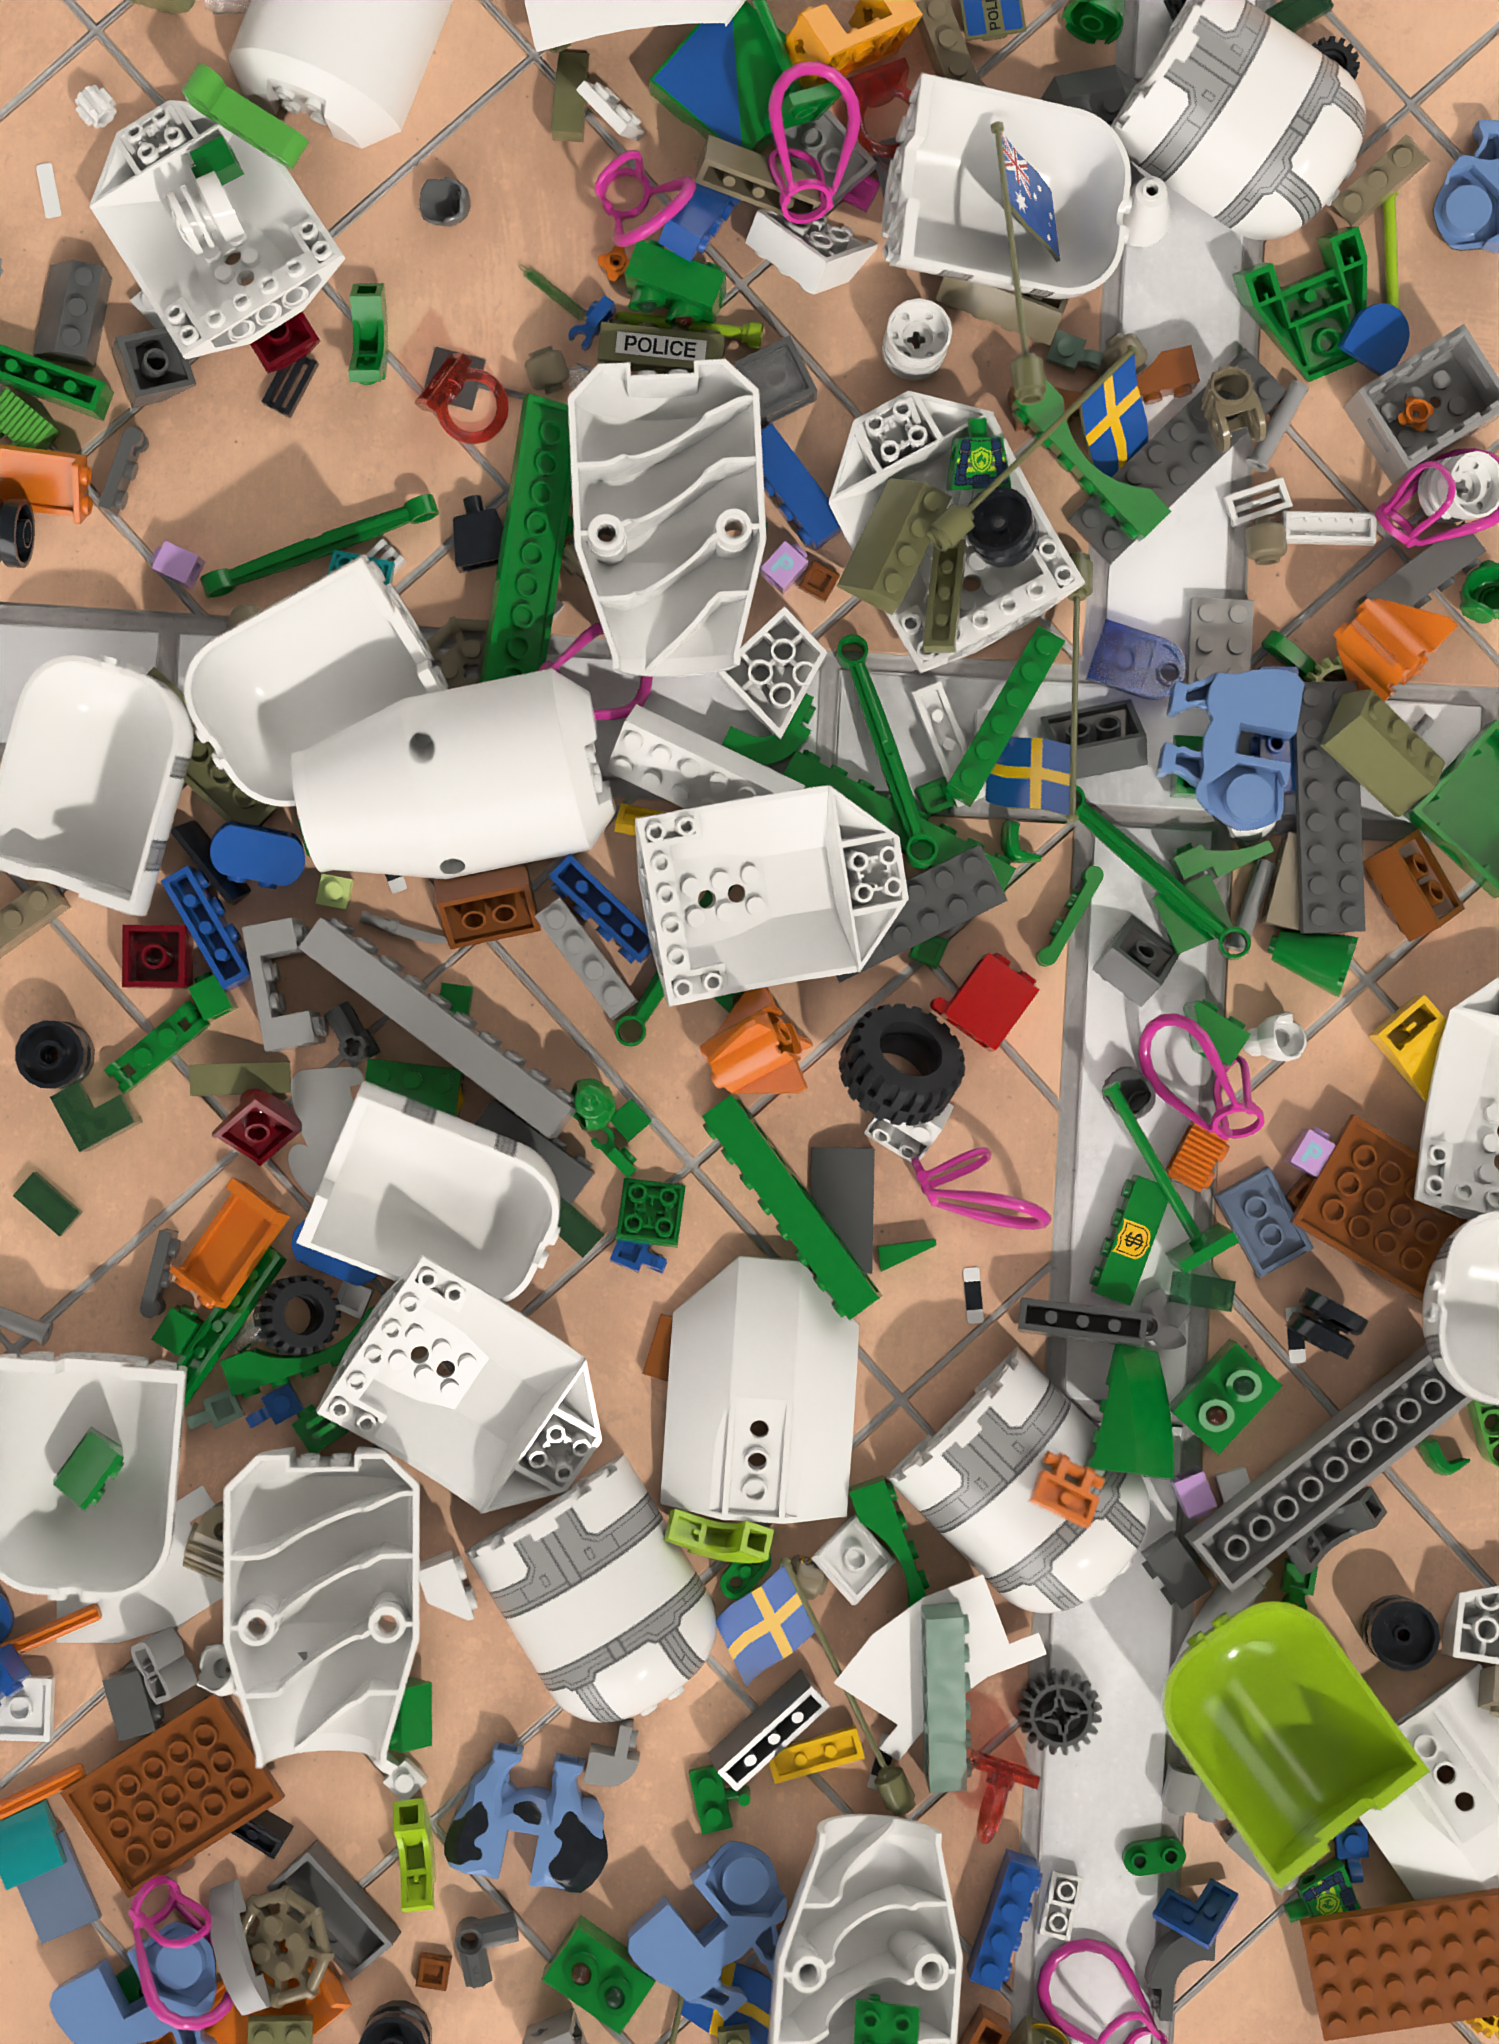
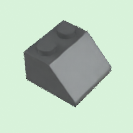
[112,327,196,408]
[1092,915,1180,1007]

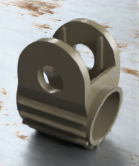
[1201,364,1266,453]
[182,1500,224,1583]

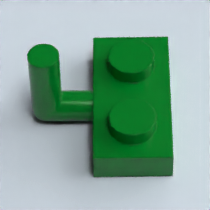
[689,1764,751,1835]

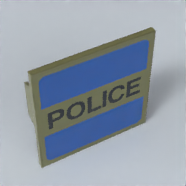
[959,0,1027,42]

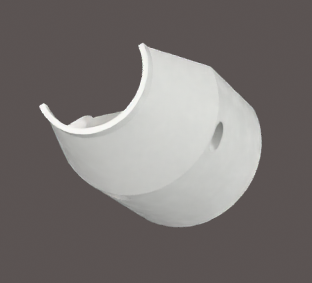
[229,0,453,149]
[568,359,766,677]
[291,668,616,879]
[223,1446,419,1768]
[768,1814,963,2044]

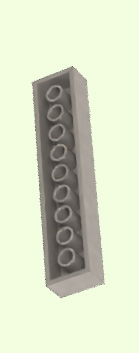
[298,917,577,1138]
[1184,1343,1473,1593]

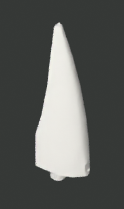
[1176,1566,1274,1659]

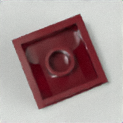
[250,311,321,373]
[212,1088,302,1166]

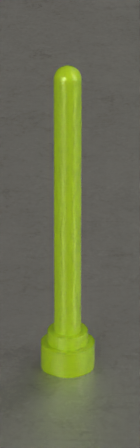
[1383,188,1401,309]
[615,311,763,348]

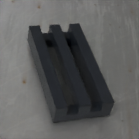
[261,356,319,419]

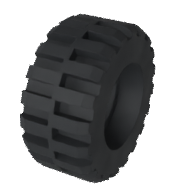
[839,1003,965,1126]

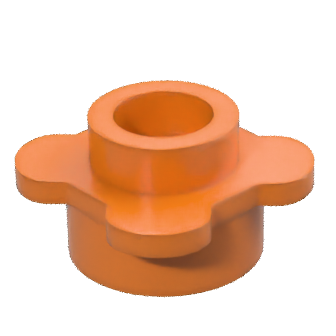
[598,245,630,282]
[1397,396,1434,432]

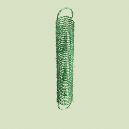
[519,265,586,321]

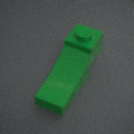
[1169,840,1274,882]

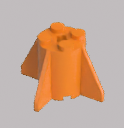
[1333,598,1459,702]
[700,987,813,1094]

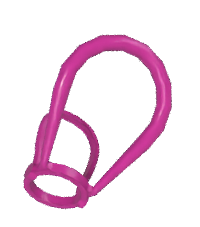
[768,61,861,224]
[595,150,696,247]
[1374,448,1499,548]
[536,622,653,720]
[1138,1013,1264,1140]
[911,1147,1052,1230]
[128,1875,233,2031]
[1036,1938,1169,2044]

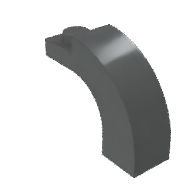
[1286,1486,1387,1575]

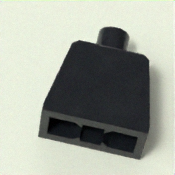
[453,495,504,573]

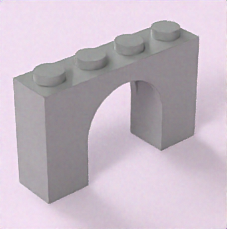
[534,898,638,1020]

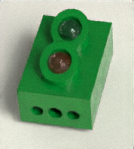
[625,239,727,328]
[1169,1339,1282,1455]
[542,1915,656,2035]

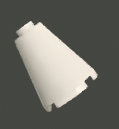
[1123,176,1171,248]

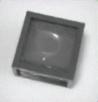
[734,335,818,428]

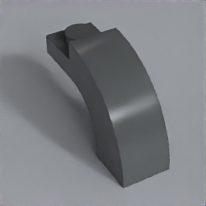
[1144,1929,1216,2022]

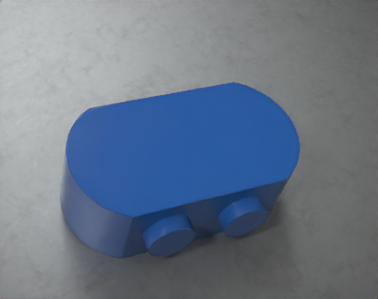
[210,820,305,889]
[292,1219,379,1286]

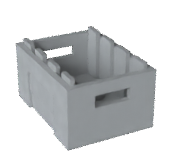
[1343,324,1499,485]

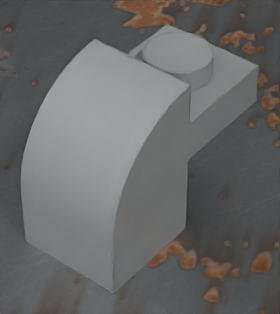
[583,1718,640,1787]

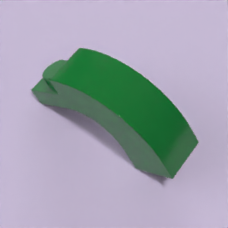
[348,283,388,385]
[722,693,816,768]

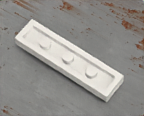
[911,681,986,808]

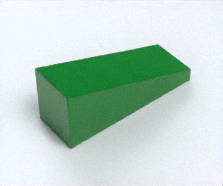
[877,1238,937,1272]

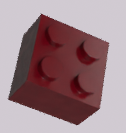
[122,925,194,989]

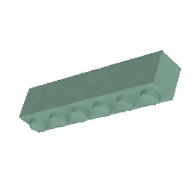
[921,1603,972,1793]

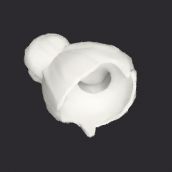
[1243,1012,1308,1062]
[196,1643,239,1697]

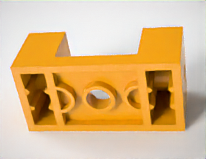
[784,0,923,89]

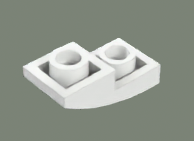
[1038,1871,1084,1942]

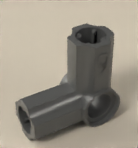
[324,1001,380,1068]
[456,1911,519,1989]

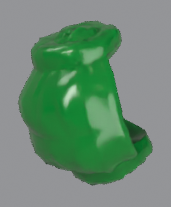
[1459,560,1499,624]
[570,1078,616,1131]

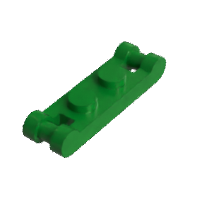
[1035,866,1104,967]
[104,1000,211,1095]

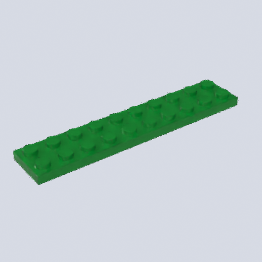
[480,393,572,683]

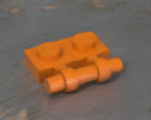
[1029,1451,1105,1528]

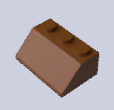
[1363,829,1465,942]
[434,863,541,950]

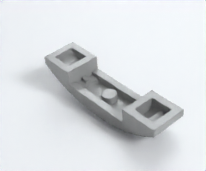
[209,1879,271,2016]

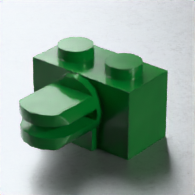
[292,1404,350,1453]

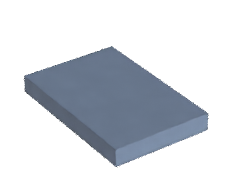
[1213,1166,1314,1278]
[17,1829,102,1944]

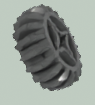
[1017,1668,1102,1756]

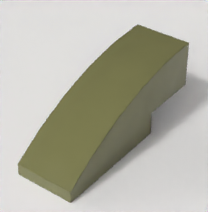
[551,52,590,142]
[189,1062,291,1096]

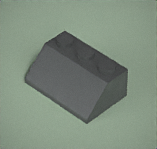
[33,260,112,368]
[1040,699,1148,779]

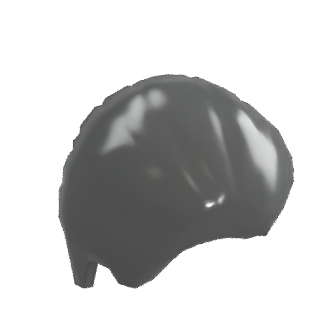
[419,177,471,227]
[1102,1066,1156,1119]

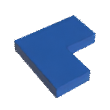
[1152,1878,1239,1950]

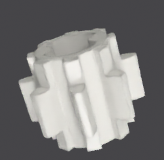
[75,85,117,129]

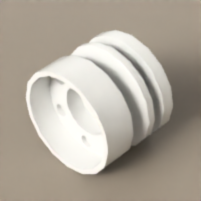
[166,171,244,256]
[881,298,952,381]
[1418,451,1499,524]

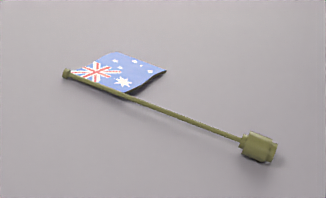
[991,122,1060,405]

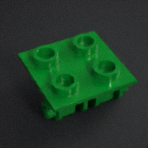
[854,1994,920,2044]

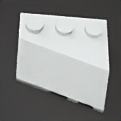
[745,209,879,294]
[716,607,827,740]
[1441,1585,1499,1664]

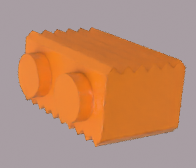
[1165,1120,1230,1192]

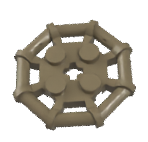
[427,616,489,689]
[241,1885,335,2009]

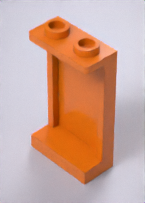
[0,444,93,524]
[169,1177,291,1309]

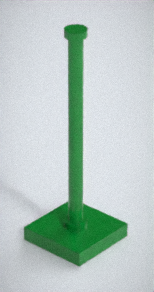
[752,0,842,134]
[1102,1081,1239,1274]

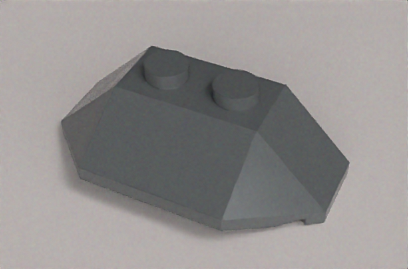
[1040,65,1137,126]

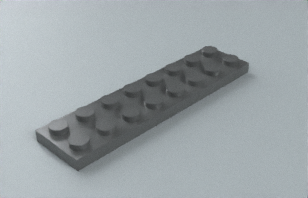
[1067,348,1287,565]
[1293,681,1366,934]

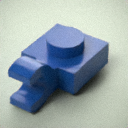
[568,295,616,351]
[610,1240,667,1274]
[245,1382,304,1428]
[1334,1823,1369,1883]

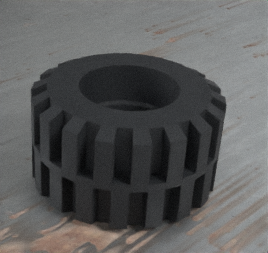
[254,1275,341,1355]

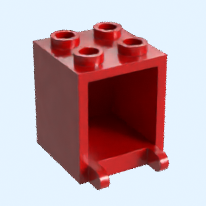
[930,952,1040,1052]

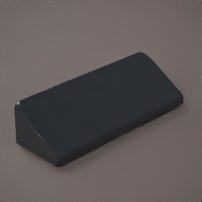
[171,820,252,905]
[231,1810,294,1859]

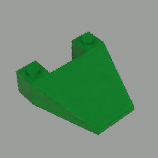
[1232,226,1368,382]

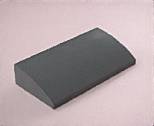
[809,1147,875,1274]
[267,1840,401,1980]

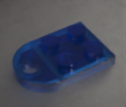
[1085,619,1186,700]

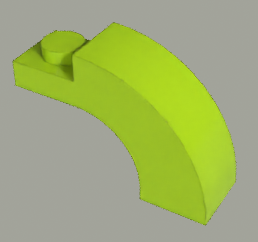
[664,1508,774,1563]
[393,1798,436,1913]

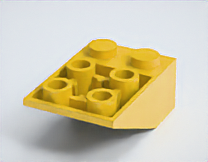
[1368,994,1447,1104]

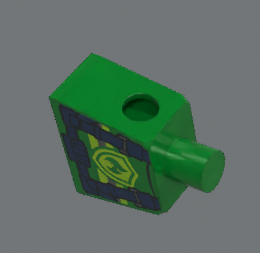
[946,418,1011,491]
[1283,1857,1361,1923]

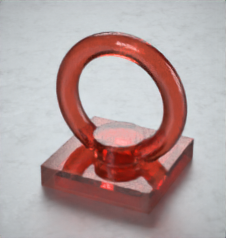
[843,57,913,158]
[414,353,509,444]
[969,1749,1041,1845]

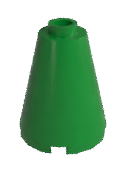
[1062,0,1125,44]
[1267,931,1359,997]

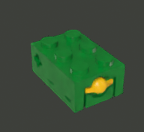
[365,1059,465,1118]

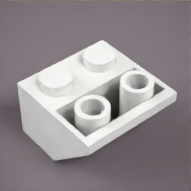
[864,1103,954,1162]
[419,1550,478,1621]

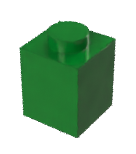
[190,135,244,186]
[188,971,238,1022]
[151,1304,204,1356]

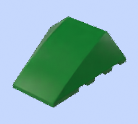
[1086,1344,1174,1480]

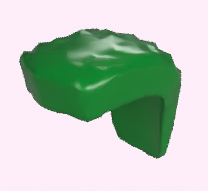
[1000,819,1042,863]
[1418,1437,1471,1476]

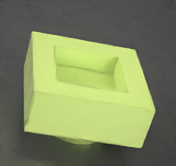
[315,873,354,910]

